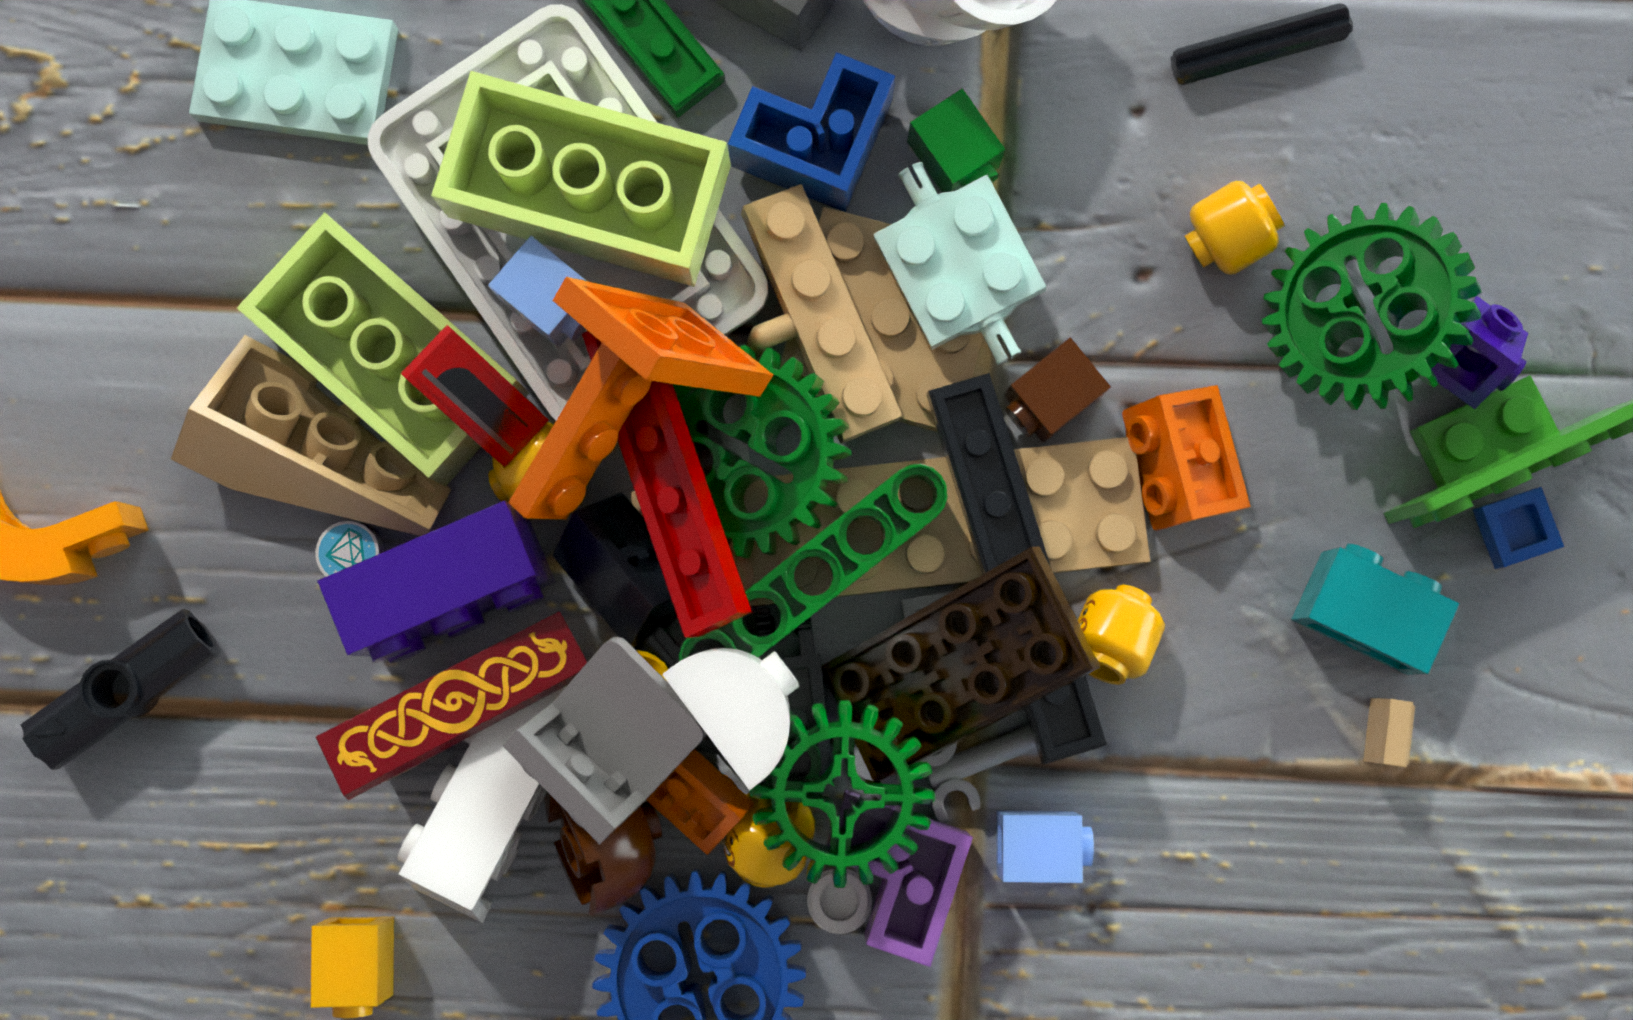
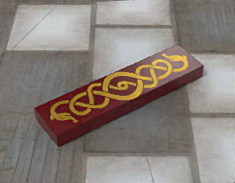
[316,611,587,800]

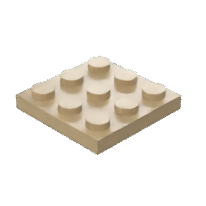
[780,207,983,432]

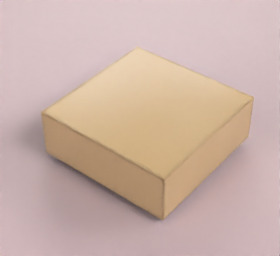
[1363,698,1415,768]

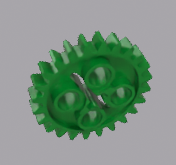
[1262,203,1482,410]
[673,345,852,558]

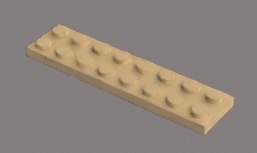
[631,437,1151,607]

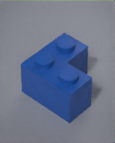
[728,52,895,212]

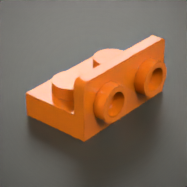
[1122,385,1251,531]
[647,749,755,855]

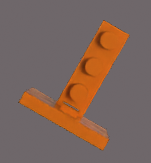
[508,277,773,519]

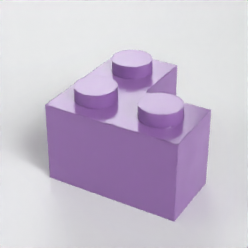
[826,789,973,967]

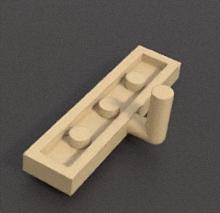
[741,184,903,444]

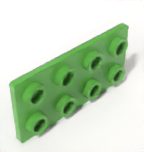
[1383,375,1633,528]

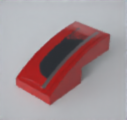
[400,325,549,468]

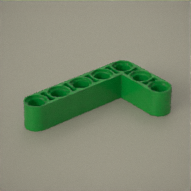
[679,464,948,783]

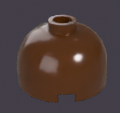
[544,792,662,916]

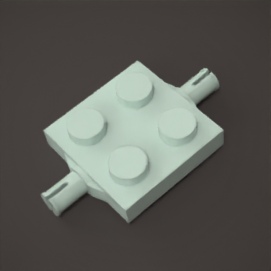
[873,162,1047,365]

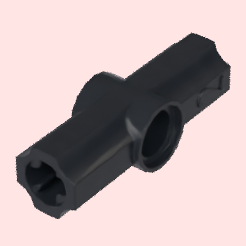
[20,609,219,770]

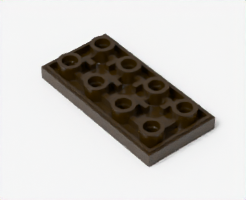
[821,547,1101,782]

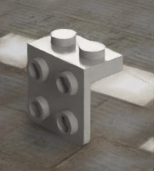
[503,637,707,845]

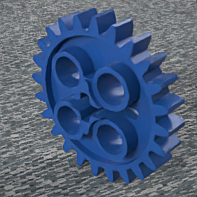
[592,869,806,1020]

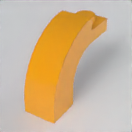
[0,490,149,585]

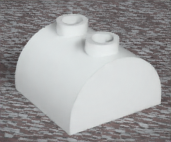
[662,648,799,790]

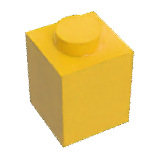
[311,916,394,1018]

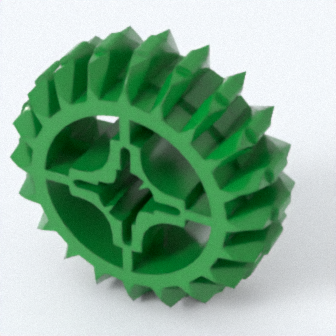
[750,700,935,888]

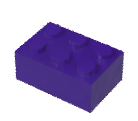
[317,500,556,664]

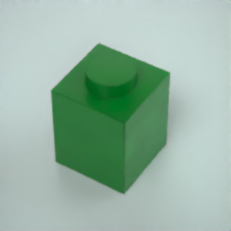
[907,88,1005,193]

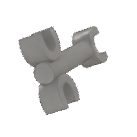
[921,725,1037,823]

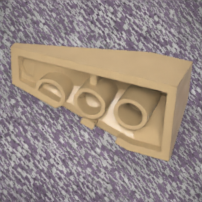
[171,335,451,536]

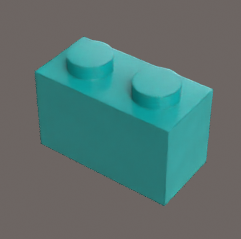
[1291,543,1460,675]

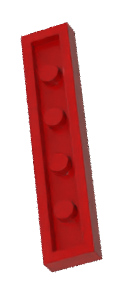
[582,330,752,638]

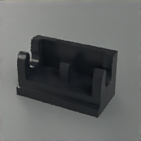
[552,492,677,647]

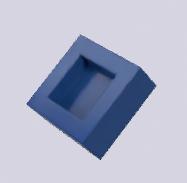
[1472,487,1564,569]

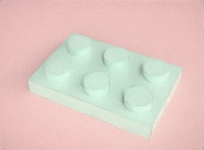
[189,0,398,145]

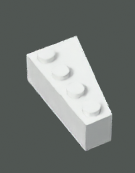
[397,686,566,923]

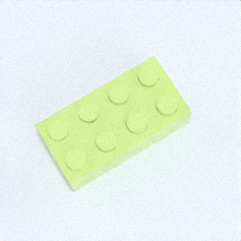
[431,71,731,287]
[237,212,529,487]

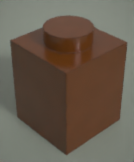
[1004,337,1111,443]

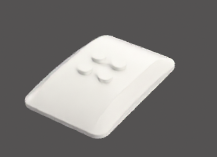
[368,4,768,420]

